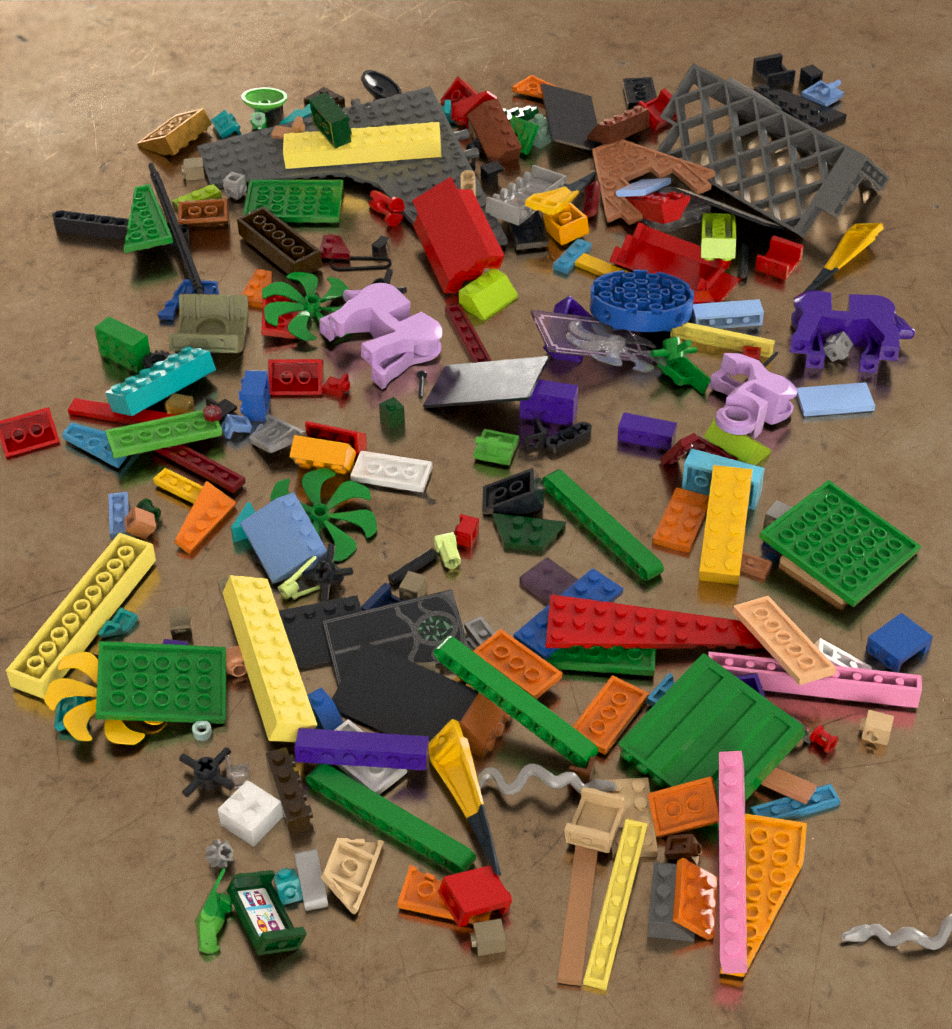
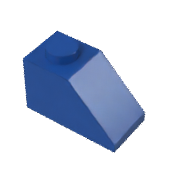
[307,687,344,730]

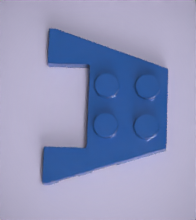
[158,279,219,320]

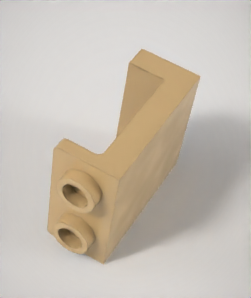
[564,787,626,853]

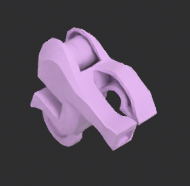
[709,353,797,439]

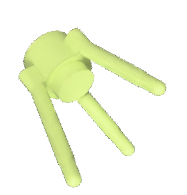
[278,556,320,600]

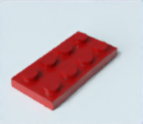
[261,286,297,339]

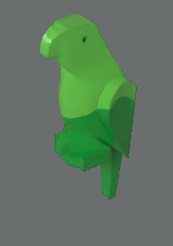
[194,868,233,954]

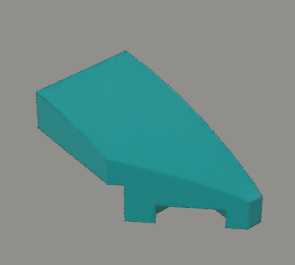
[98,607,139,637]

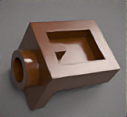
[664,834,702,865]

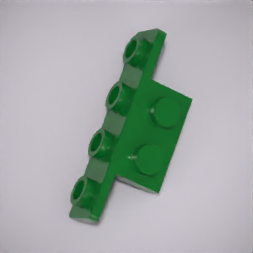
[657,346,711,393]

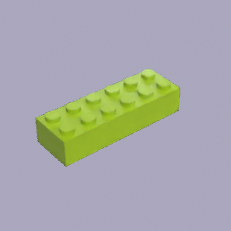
[701,213,736,261]

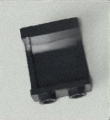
[753,53,796,87]

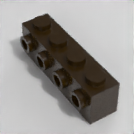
[265,747,313,836]

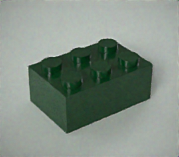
[309,92,352,149]

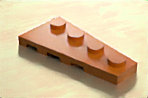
[174,481,237,554]
[397,865,492,924]

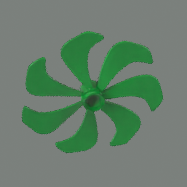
[262,272,350,341]
[270,468,377,562]

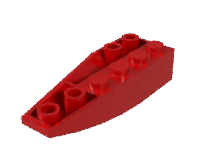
[625,191,691,224]

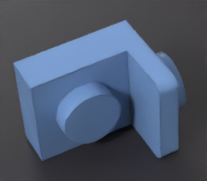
[221,414,252,439]

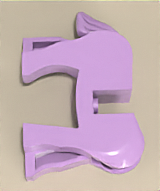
[320,283,442,389]

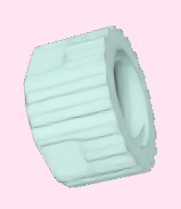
[192,721,212,741]

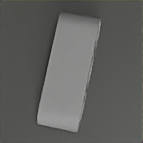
[294,849,328,911]

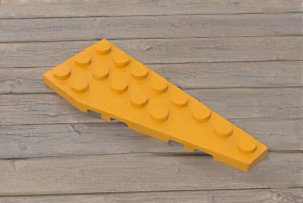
[720,814,807,977]

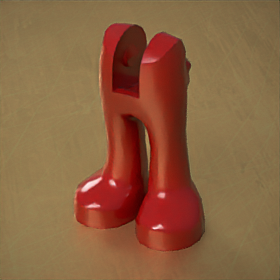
[368,190,405,227]

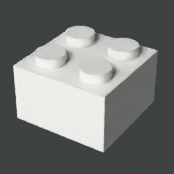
[217,780,283,847]

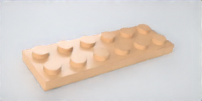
[732,596,836,685]

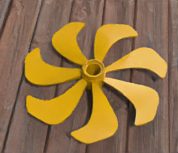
[44,652,163,745]

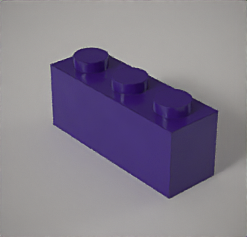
[617,412,677,450]

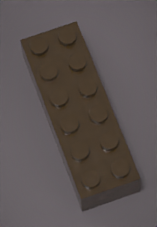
[237,206,322,275]

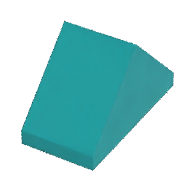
[231,502,255,542]

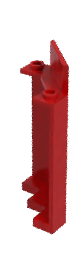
[412,176,505,293]
[609,222,742,303]

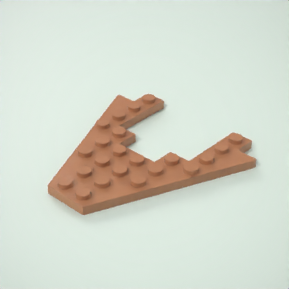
[592,139,715,225]

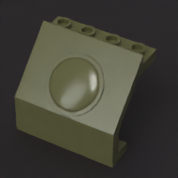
[169,294,250,353]

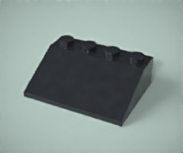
[279,595,362,670]

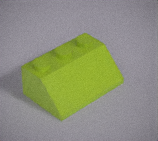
[459,269,518,321]
[704,418,772,465]

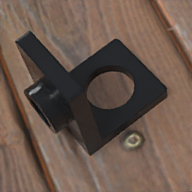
[205,396,237,421]
[524,418,548,451]

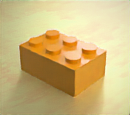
[290,435,356,475]

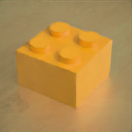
[543,203,590,245]

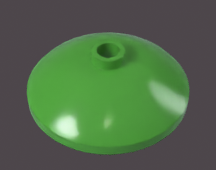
[242,88,287,112]

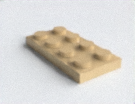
[604,778,658,858]

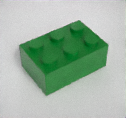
[94,316,150,373]

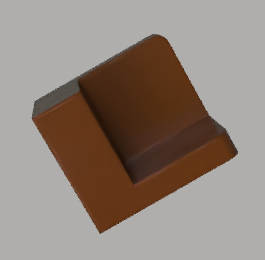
[568,757,595,785]

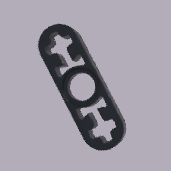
[546,422,592,454]

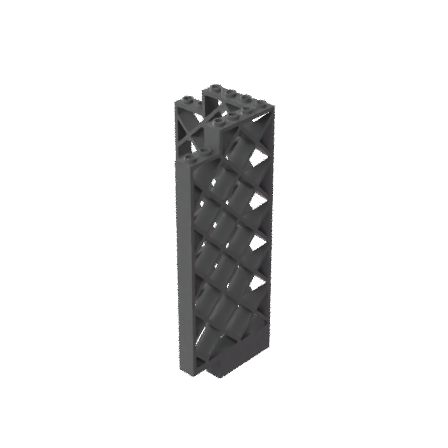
[657,63,890,238]

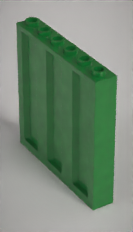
[618,653,805,830]

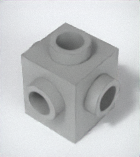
[223,171,247,199]
[823,331,854,362]

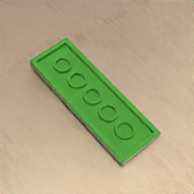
[105,410,223,458]

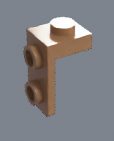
[271,116,306,139]

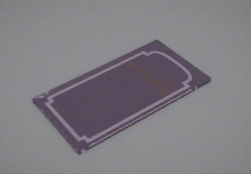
[530,310,653,363]

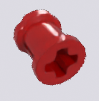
[809,725,839,753]

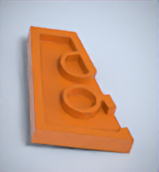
[512,75,557,99]

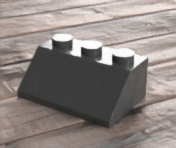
[647,862,695,942]

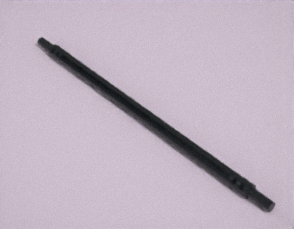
[148,163,204,294]

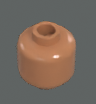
[226,646,247,676]

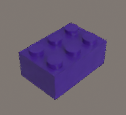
[520,379,578,426]

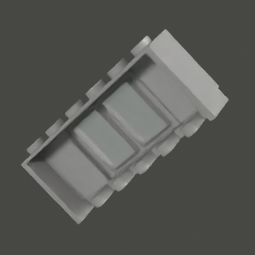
[485,165,567,226]

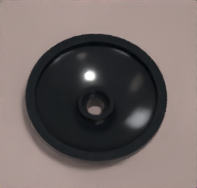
[361,70,402,99]

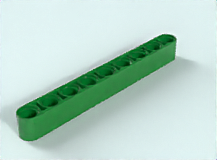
[542,469,664,581]
[433,636,598,768]
[305,764,476,874]

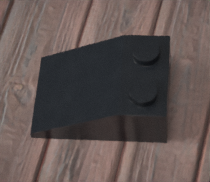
[482,467,544,514]

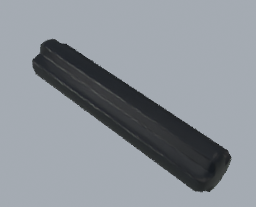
[738,244,749,280]
[388,548,437,585]

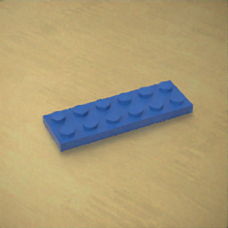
[513,568,624,660]

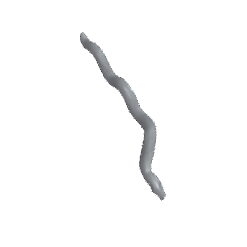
[443,764,617,795]
[841,914,952,950]

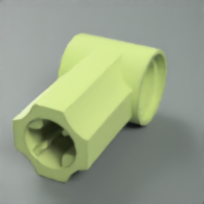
[434,532,461,569]

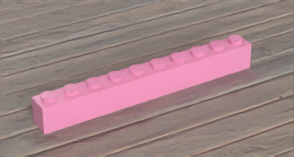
[708,652,922,708]
[719,751,747,973]

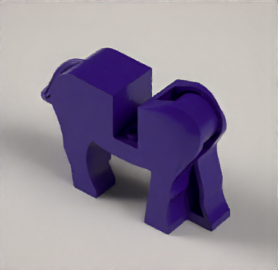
[789,290,915,373]

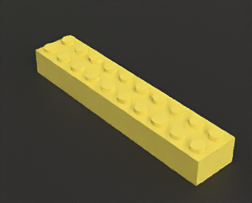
[283,122,442,169]
[6,533,156,699]
[223,575,317,742]

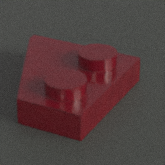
[319,234,350,259]

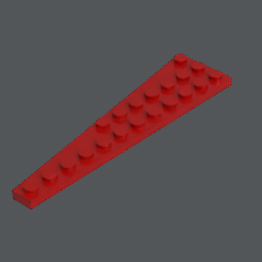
[545,594,766,649]

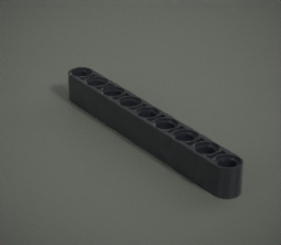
[52,210,191,247]

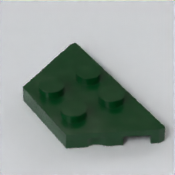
[492,513,566,552]

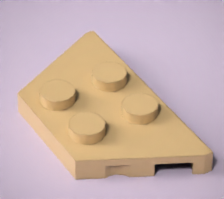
[320,838,384,914]

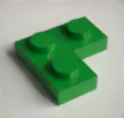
[510,115,539,155]

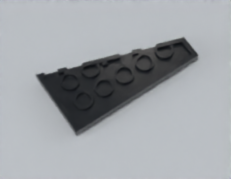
[754,83,847,130]

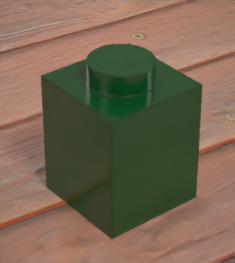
[379,397,405,430]

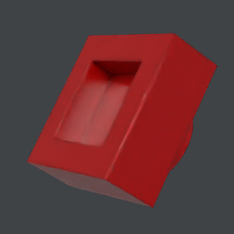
[743,346,761,361]

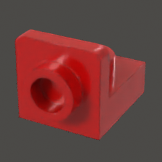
[322,374,350,398]

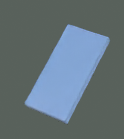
[616,178,671,197]
[797,382,875,416]

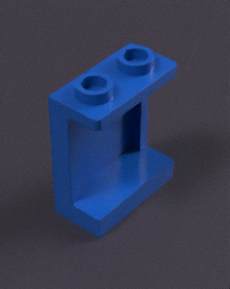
[866,613,933,673]

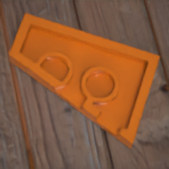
[241,269,272,308]

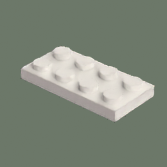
[350,451,433,492]
[335,719,407,795]

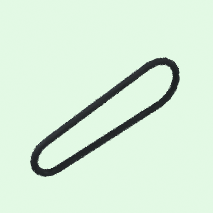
[330,256,392,270]

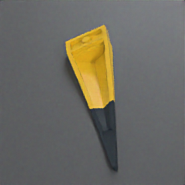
[525,172,596,215]
[804,223,884,292]
[428,719,501,876]

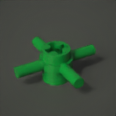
[650,337,697,363]

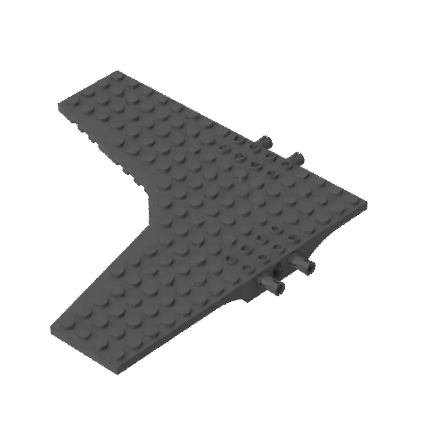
[197,86,508,246]

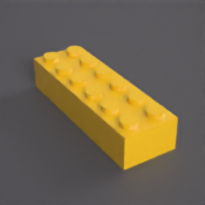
[699,465,752,585]

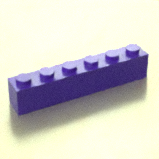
[295,728,429,770]

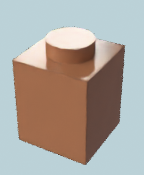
[124,506,156,540]

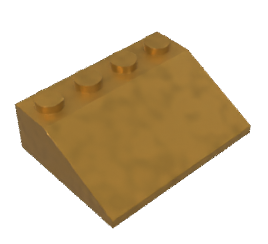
[137,108,212,156]

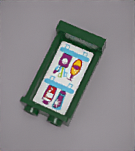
[226,870,307,955]

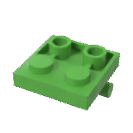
[473,429,519,465]

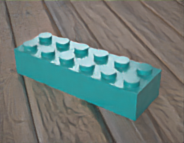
[105,346,216,416]

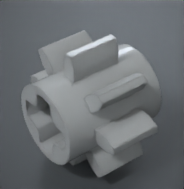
[205,839,234,869]

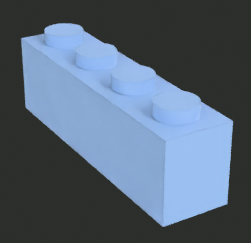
[691,299,764,329]

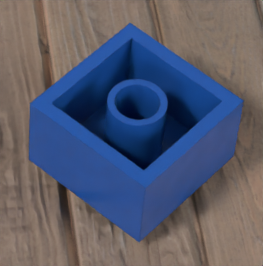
[239,370,270,422]

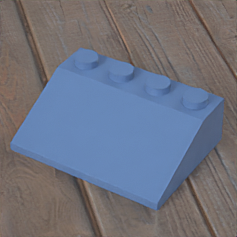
[240,492,327,584]

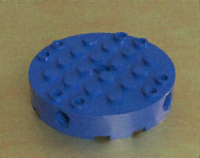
[589,270,694,332]

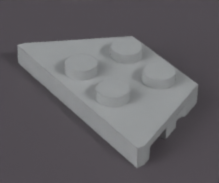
[249,414,308,453]

